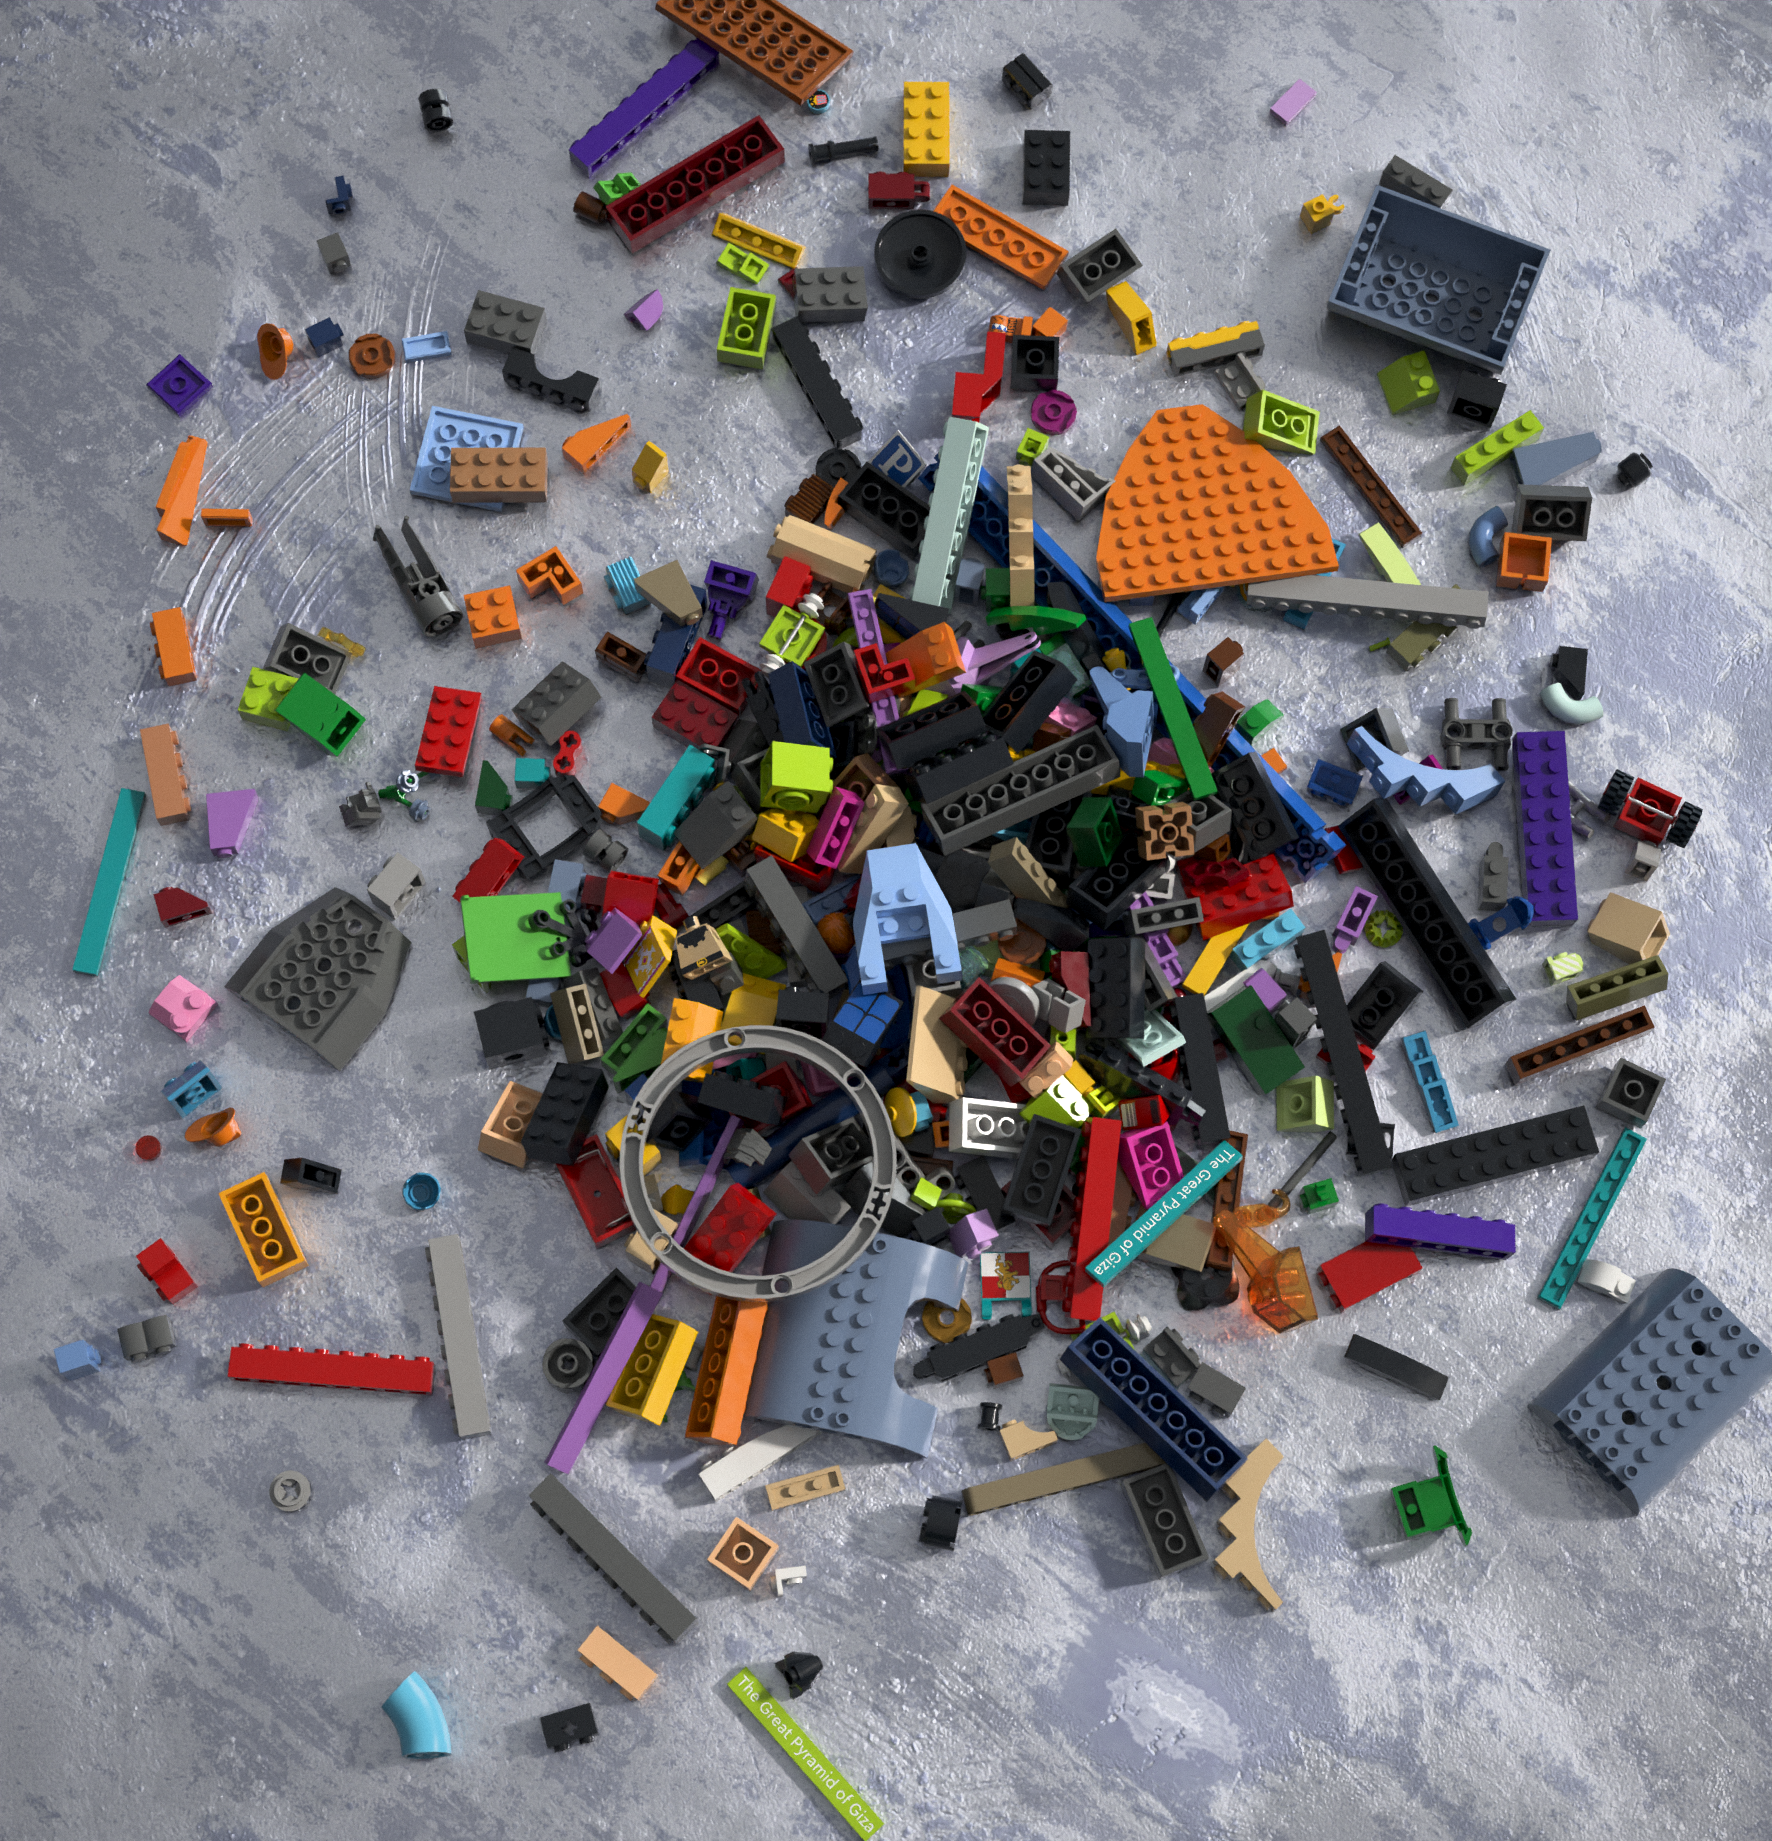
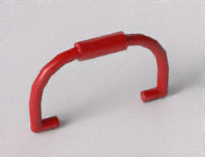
[1036,1260,1086,1335]

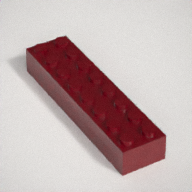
[605,115,785,254]

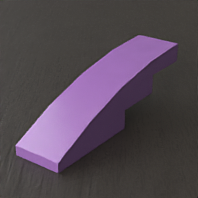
[1127,891,1187,988]

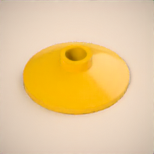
[884,1087,917,1137]

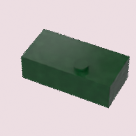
[1207,985,1305,1095]

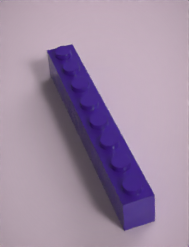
[569,38,720,178]

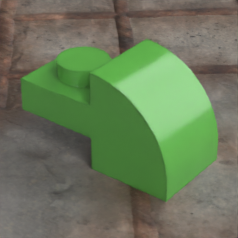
[593,172,641,205]

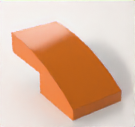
[824,478,848,531]

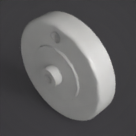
[988,977,1041,1027]

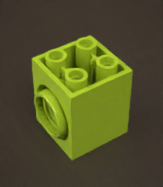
[760,741,833,813]

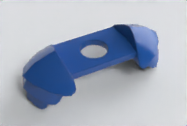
[1468,896,1534,950]

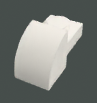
[1577,1259,1636,1303]

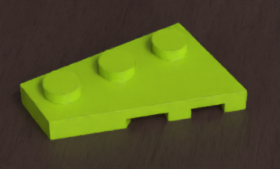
[715,923,787,979]

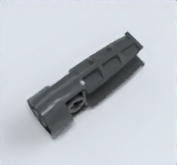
[373,515,463,637]

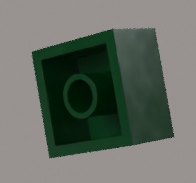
[1067,797,1123,867]

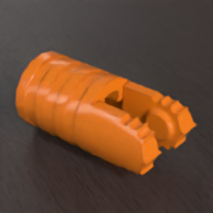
[489,714,535,757]

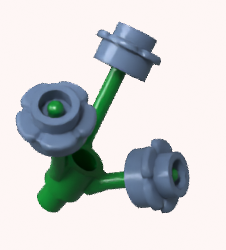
[378,770,441,822]

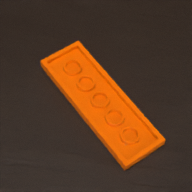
[934,185,1069,290]

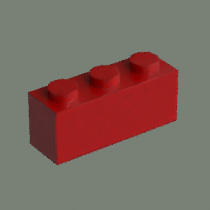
[452,838,524,903]

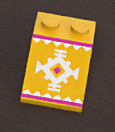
[624,915,677,998]

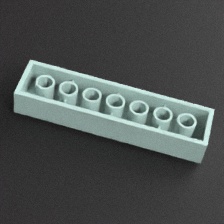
[910,417,989,614]

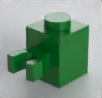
[1298,1178,1339,1215]

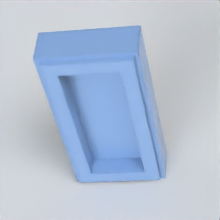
[401,331,452,363]

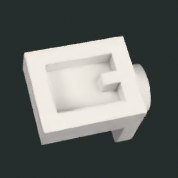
[771,1566,807,1597]

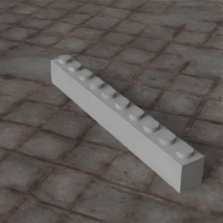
[1246,575,1489,629]

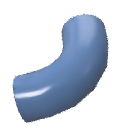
[1469,506,1508,568]

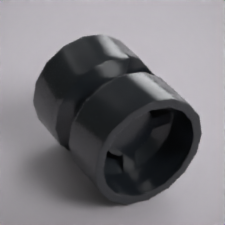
[418,88,453,132]

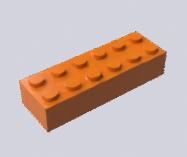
[685,1296,768,1445]

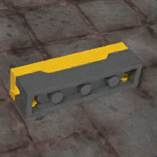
[1166,321,1265,377]

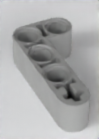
[893,1131,955,1209]

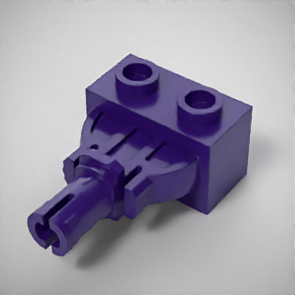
[704,560,759,640]

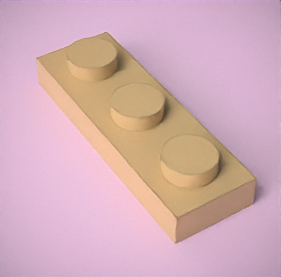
[765,1465,846,1511]

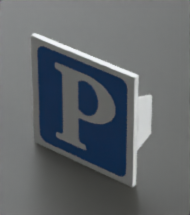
[868,430,927,488]

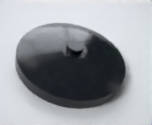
[874,210,966,299]

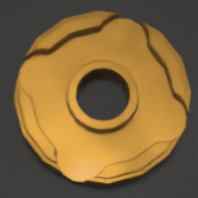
[922,1298,972,1343]

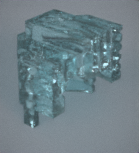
[959,946,989,991]

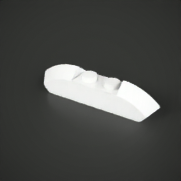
[1176,960,1277,1029]

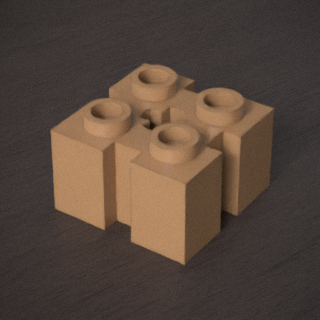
[1135,802,1195,860]

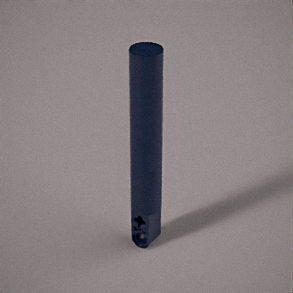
[725,1038,911,1190]

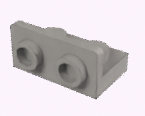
[1215,352,1265,411]

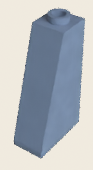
[1509,432,1602,485]

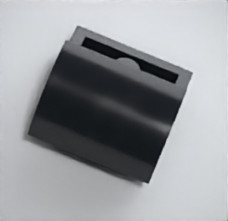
[1106,785,1150,832]

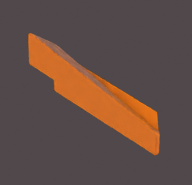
[156,435,207,546]

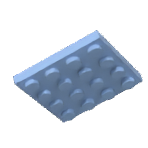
[410,406,524,512]

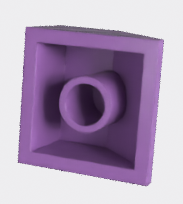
[585,908,642,974]

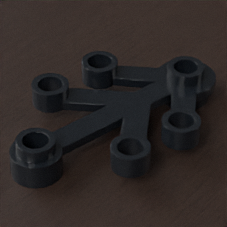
[528,899,598,968]

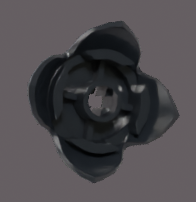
[1171,1258,1240,1311]

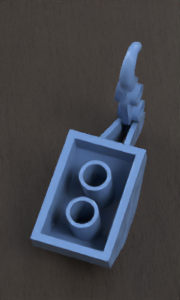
[1090,665,1180,778]

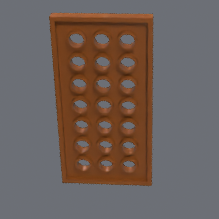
[655,0,853,106]

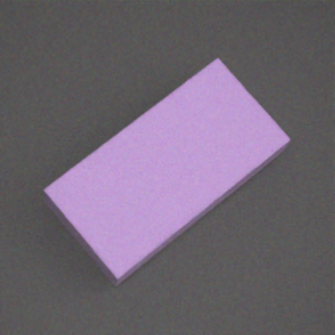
[1269,78,1317,126]

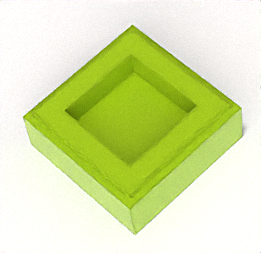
[910,1177,942,1211]

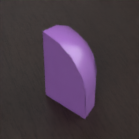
[623,289,663,331]

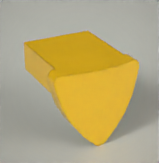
[661,1184,694,1216]

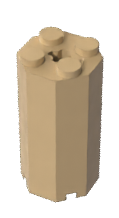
[767,515,877,593]

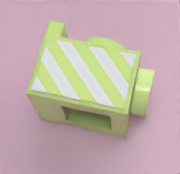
[1542,952,1583,986]

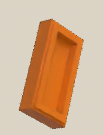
[201,508,253,527]

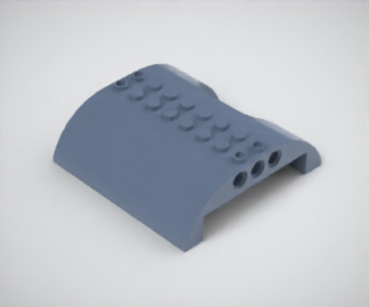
[742,1220,968,1459]

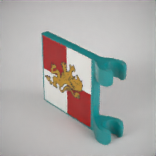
[980,1252,1032,1320]

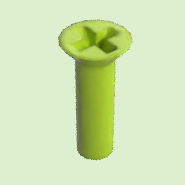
[1369,637,1390,652]

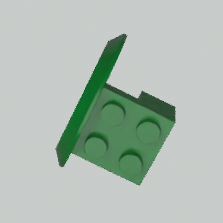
[1390,1445,1472,1547]

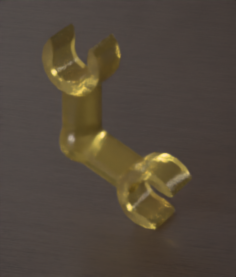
[317,627,366,657]

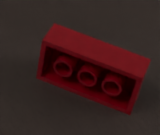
[939,977,1051,1087]

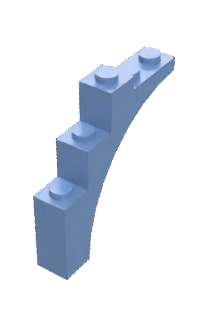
[1347,726,1505,815]

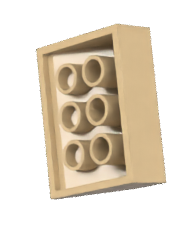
[906,985,968,1104]

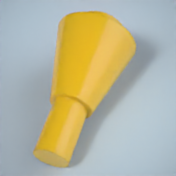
[1102,648,1131,691]

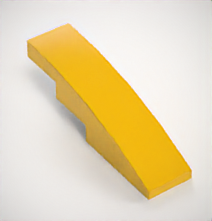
[1182,923,1250,996]

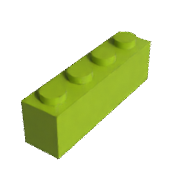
[1450,410,1544,486]

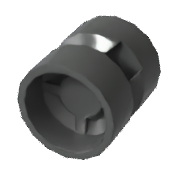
[583,829,629,873]

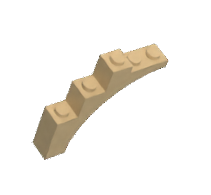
[1007,464,1034,607]
[1213,1438,1284,1611]

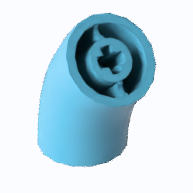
[381,1671,452,1759]

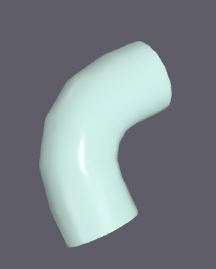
[1539,683,1604,725]

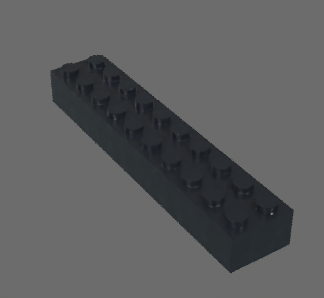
[1338,798,1517,1029]

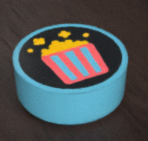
[807,90,830,114]

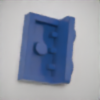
[1307,758,1363,806]

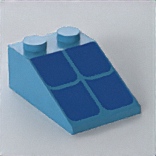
[161,1060,222,1119]

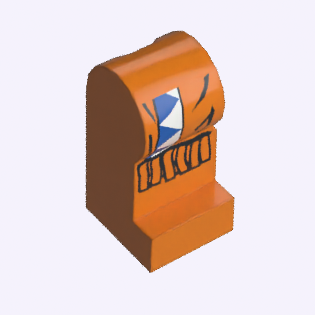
[988,315,1033,343]

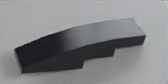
[1344,1334,1449,1400]

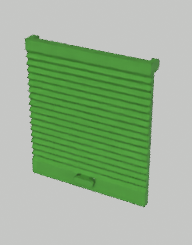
[460,892,571,984]

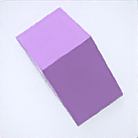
[1243,968,1287,1015]

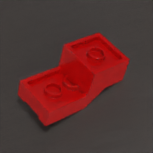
[952,331,1006,423]

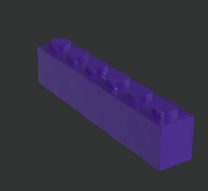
[1365,1203,1516,1260]

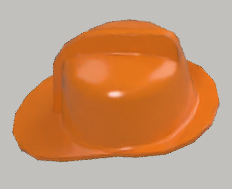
[257,323,293,380]
[185,1108,241,1147]

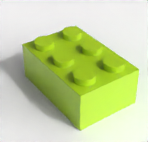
[717,287,776,370]

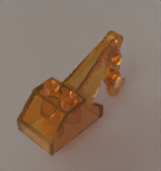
[1213,1189,1319,1334]

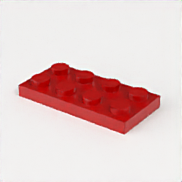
[415,686,482,777]

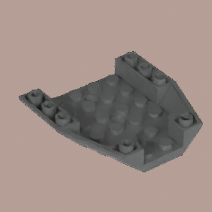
[224,887,411,1071]

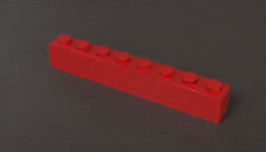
[1062,1117,1122,1321]
[227,1343,436,1396]

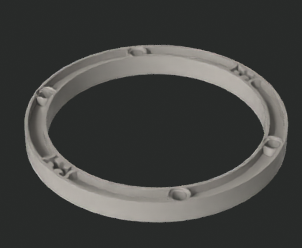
[620,1025,896,1302]

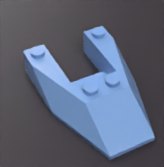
[853,843,962,995]

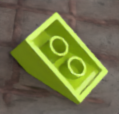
[1243,390,1320,455]

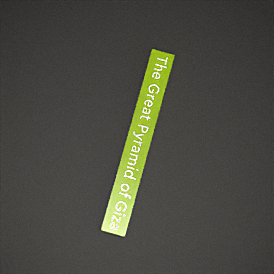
[727,1667,884,1841]

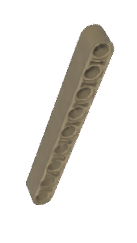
[961,1443,1166,1516]

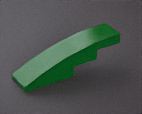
[985,606,1086,636]

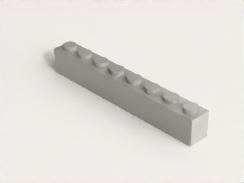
[425,1234,492,1440]

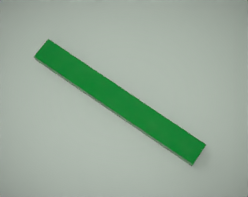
[1128,617,1218,801]

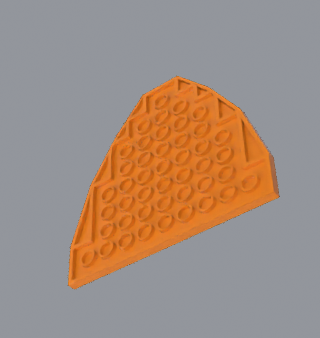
[1096,404,1339,602]

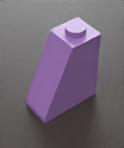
[206,789,259,858]

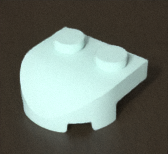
[1047,1383,1099,1440]

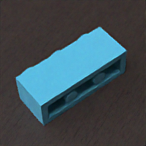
[1229,909,1306,972]

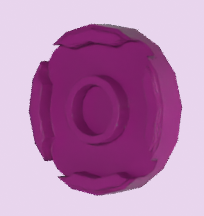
[1030,390,1077,436]

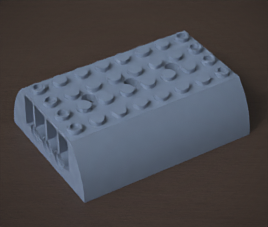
[1326,185,1551,375]
[1527,1268,1772,1516]

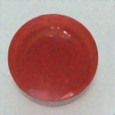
[135,1135,162,1161]

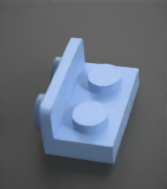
[1178,586,1225,625]

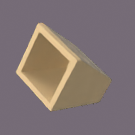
[1587,892,1670,964]

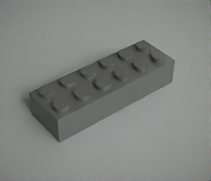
[743,855,848,999]

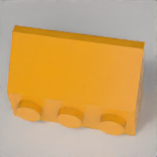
[661,998,723,1083]

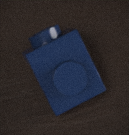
[325,175,353,215]

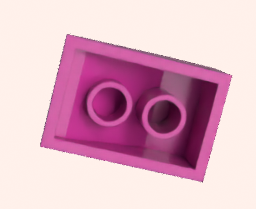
[1118,1122,1184,1209]

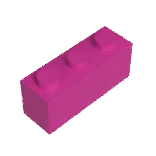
[806,786,865,869]

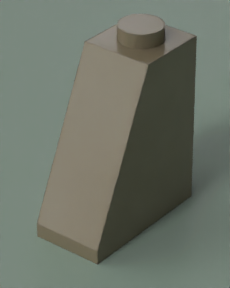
[634,560,703,626]

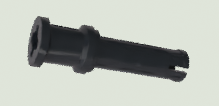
[808,136,879,164]

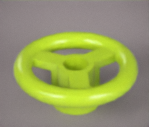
[927,1193,977,1224]

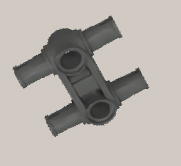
[1440,698,1513,771]

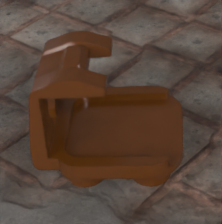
[815,582,859,636]

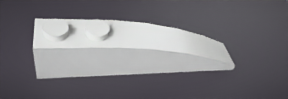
[699,1425,823,1502]

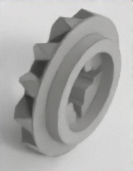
[269,1470,311,1512]

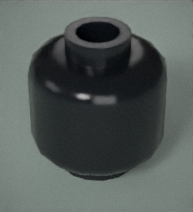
[1617,453,1653,487]

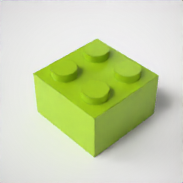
[238,667,298,732]

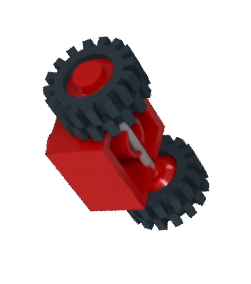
[1597,769,1703,848]

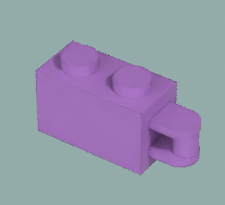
[1332,886,1378,954]

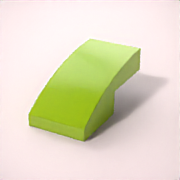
[716,243,769,284]

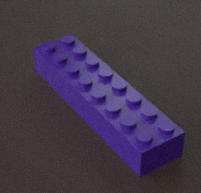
[1512,731,1578,927]

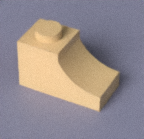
[999,1420,1058,1462]

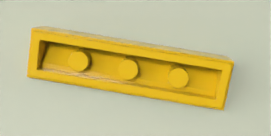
[711,213,806,268]

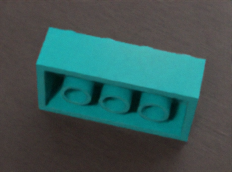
[637,745,716,852]

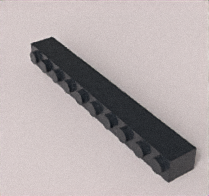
[1293,929,1393,1176]

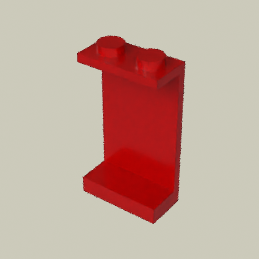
[1316,1241,1423,1313]

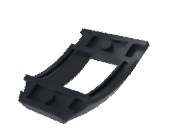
[486,775,602,880]

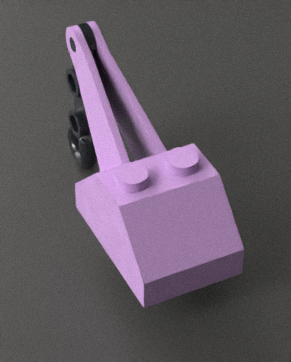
[916,623,1041,698]

